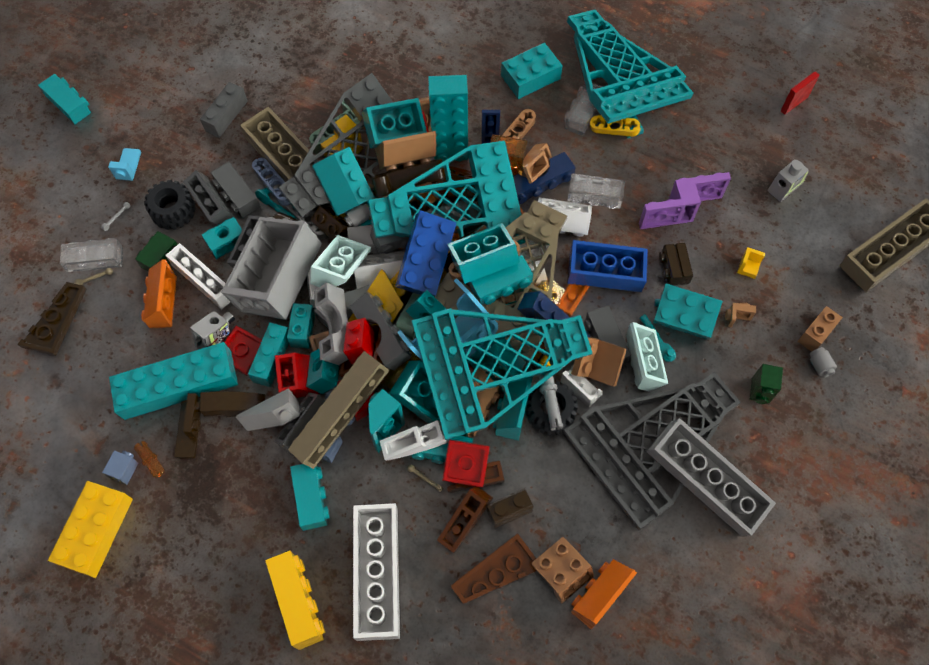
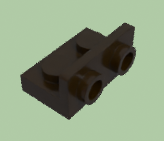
[310,205,353,240]

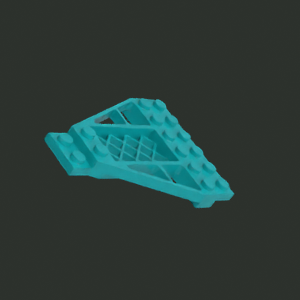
[567,10,693,124]
[367,141,525,245]
[412,308,593,440]

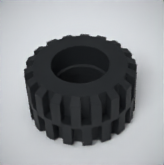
[144,180,196,230]
[526,381,578,435]

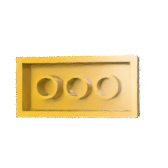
[48,481,133,578]
[265,551,325,650]

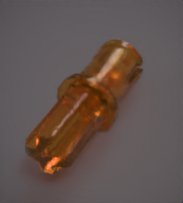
[134,441,165,478]

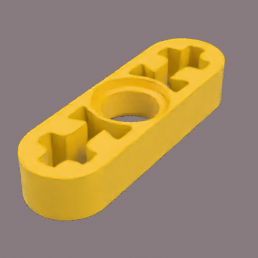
[590,115,641,137]

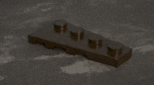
[17,282,87,356]

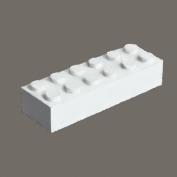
[353,503,400,641]

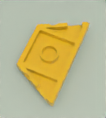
[348,269,404,326]

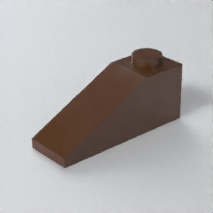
[437,486,493,553]

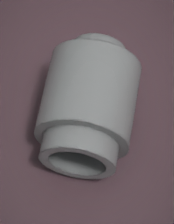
[344,203,370,227]
[809,347,837,378]

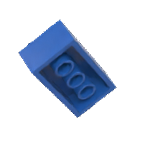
[395,210,457,297]
[567,240,648,292]

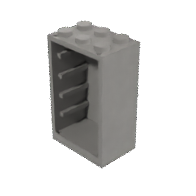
[221,217,322,320]

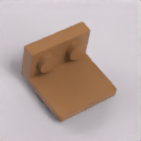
[571,337,626,387]
[532,537,594,603]

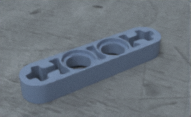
[252,158,290,206]

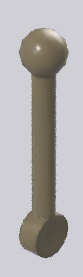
[75,268,113,285]
[407,464,443,492]

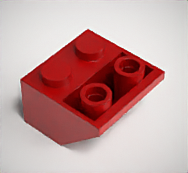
[275,352,321,398]

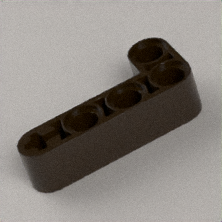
[371,159,446,197]

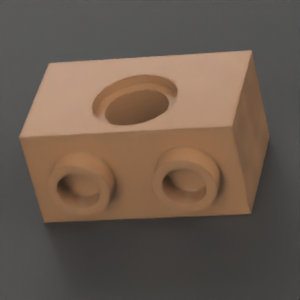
[797,306,843,352]

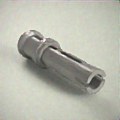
[537,374,563,431]

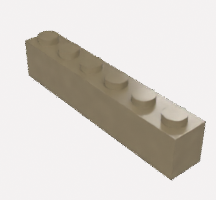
[288,351,389,469]

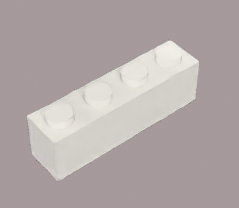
[166,243,230,310]

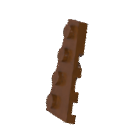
[450,533,537,604]

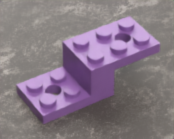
[639,172,731,229]

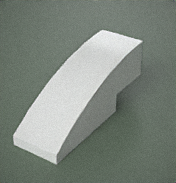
[380,420,449,461]

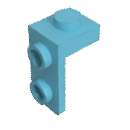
[108,148,141,181]

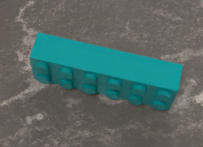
[428,75,468,162]
[109,342,238,420]

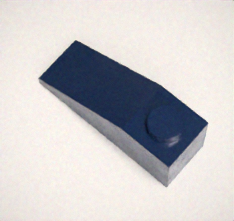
[482,110,500,144]

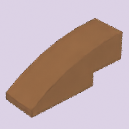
[523,143,552,183]

